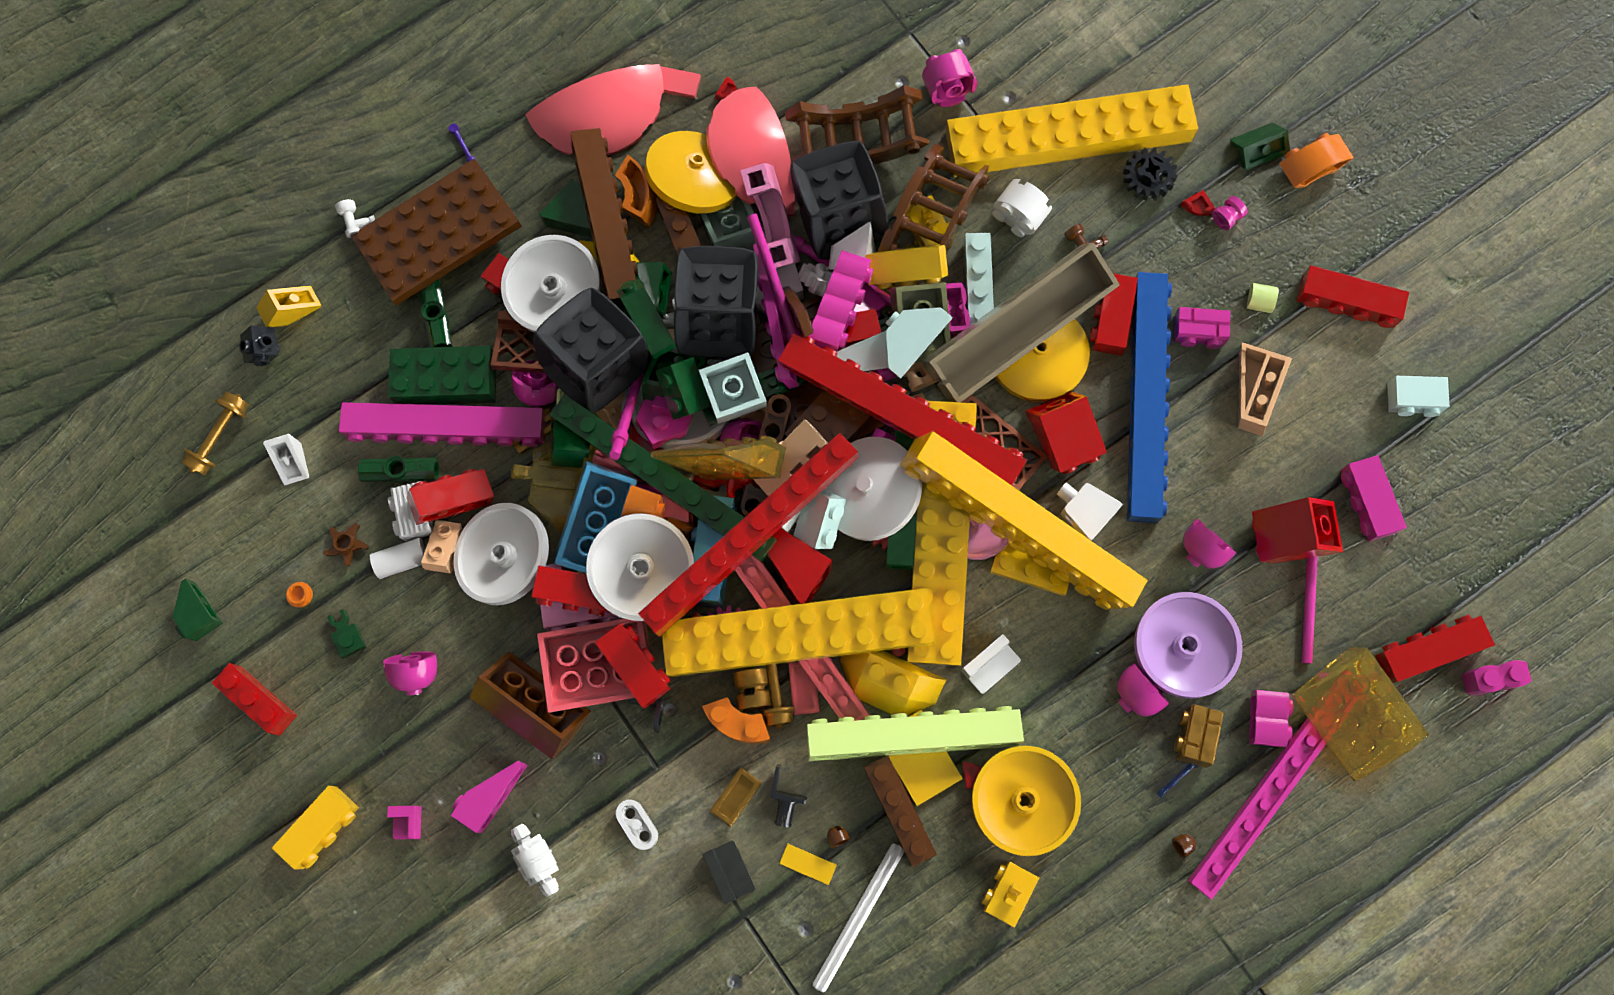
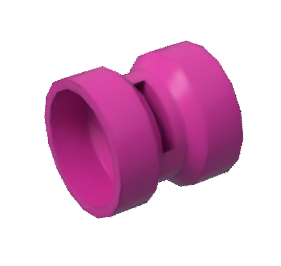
[1212,196,1248,231]

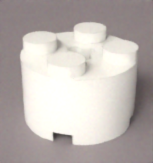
[992,179,1052,237]

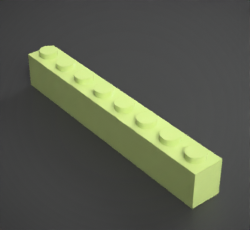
[806,706,1024,761]

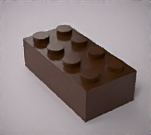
[784,371,875,443]

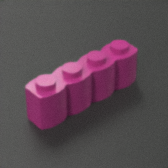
[808,250,874,352]

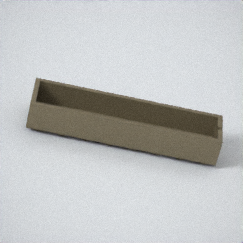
[921,243,1120,403]

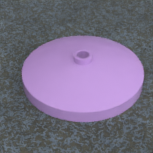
[1134,592,1242,699]

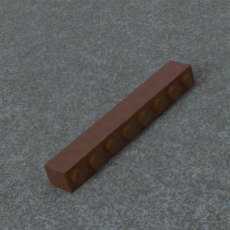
[571,128,638,311]

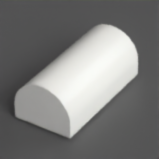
[370,538,425,579]

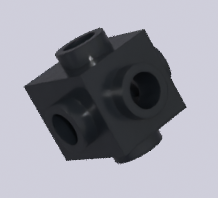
[239,325,280,366]

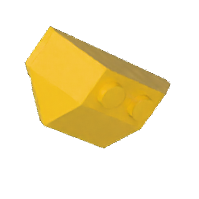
[840,650,946,715]

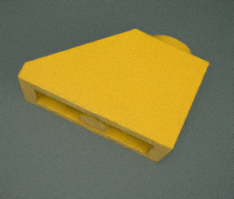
[256,286,321,327]

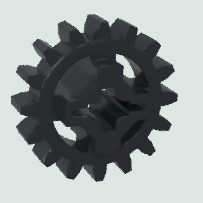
[1123,147,1178,201]

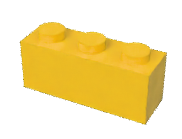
[865,245,948,289]
[272,786,359,870]

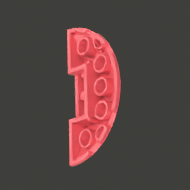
[525,64,664,156]
[706,87,795,217]

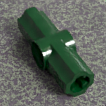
[419,279,453,348]
[357,456,439,484]

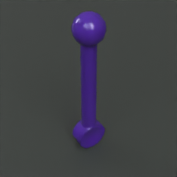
[449,123,476,162]

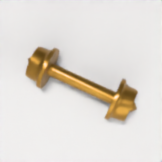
[181,391,249,476]
[760,664,795,730]

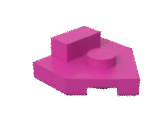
[636,396,693,449]

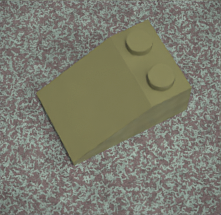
[890,282,951,363]

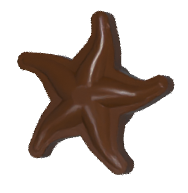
[323,523,369,567]

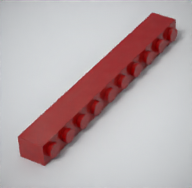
[778,333,1027,486]
[638,433,858,637]

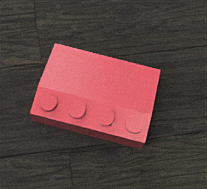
[537,619,650,713]

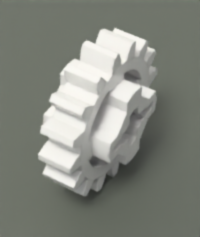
[798,263,834,297]

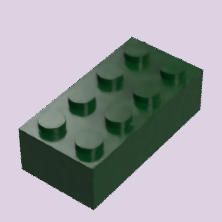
[388,346,496,405]

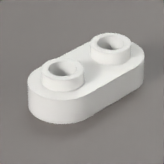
[616,800,658,850]

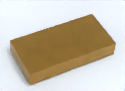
[710,767,762,827]

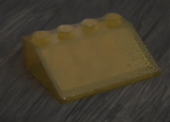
[650,436,786,480]
[1292,647,1429,782]

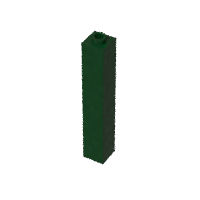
[886,430,917,571]

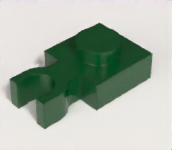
[327,609,367,659]

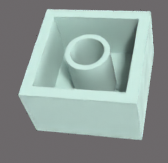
[699,353,767,424]

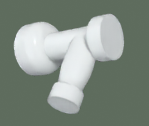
[335,200,375,238]

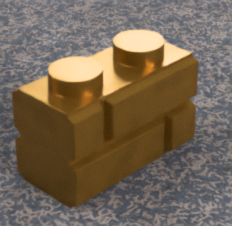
[1174,704,1224,768]

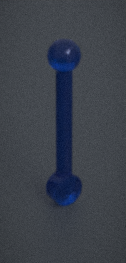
[1157,763,1199,798]

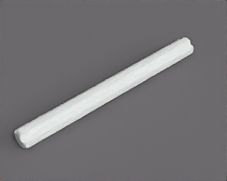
[813,843,904,992]

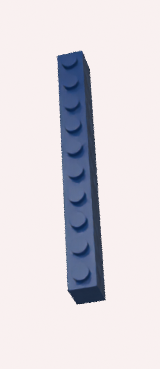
[1127,272,1172,523]

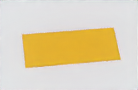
[779,844,837,885]

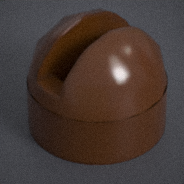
[827,825,850,849]
[1172,834,1196,858]

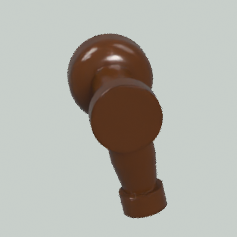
[1064,223,1108,249]

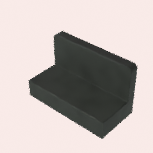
[703,841,755,904]

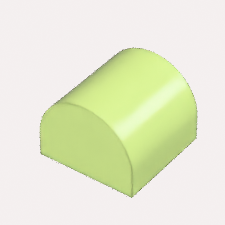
[1246,283,1279,313]

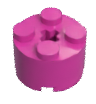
[922,49,977,107]

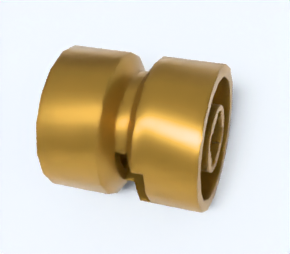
[733,668,772,711]

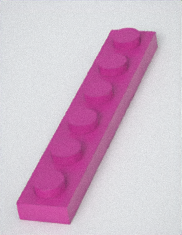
[753,244,798,389]

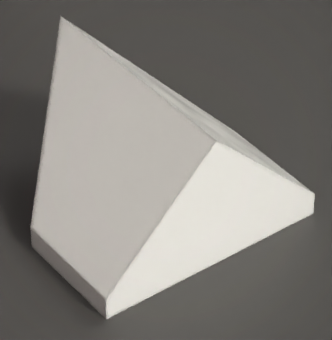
[828,222,876,271]

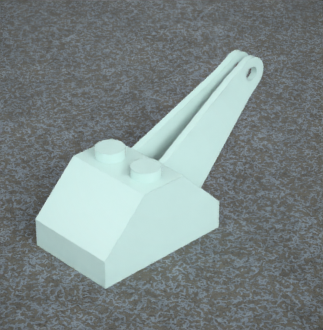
[837,307,953,378]

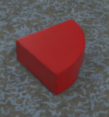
[715,76,738,101]
[1181,190,1216,216]
[962,762,981,789]

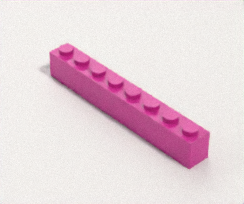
[339,403,547,447]

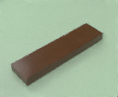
[783,286,814,337]

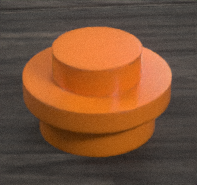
[286,582,313,608]

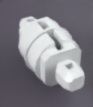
[511,824,559,897]

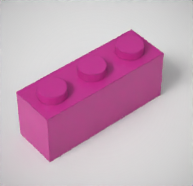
[1341,455,1407,542]

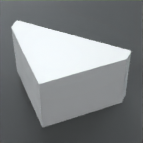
[263,434,309,485]

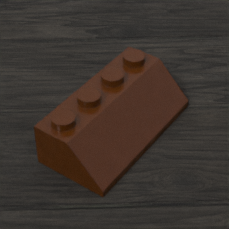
[469,651,591,759]

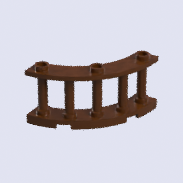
[785,85,929,165]
[878,144,989,282]

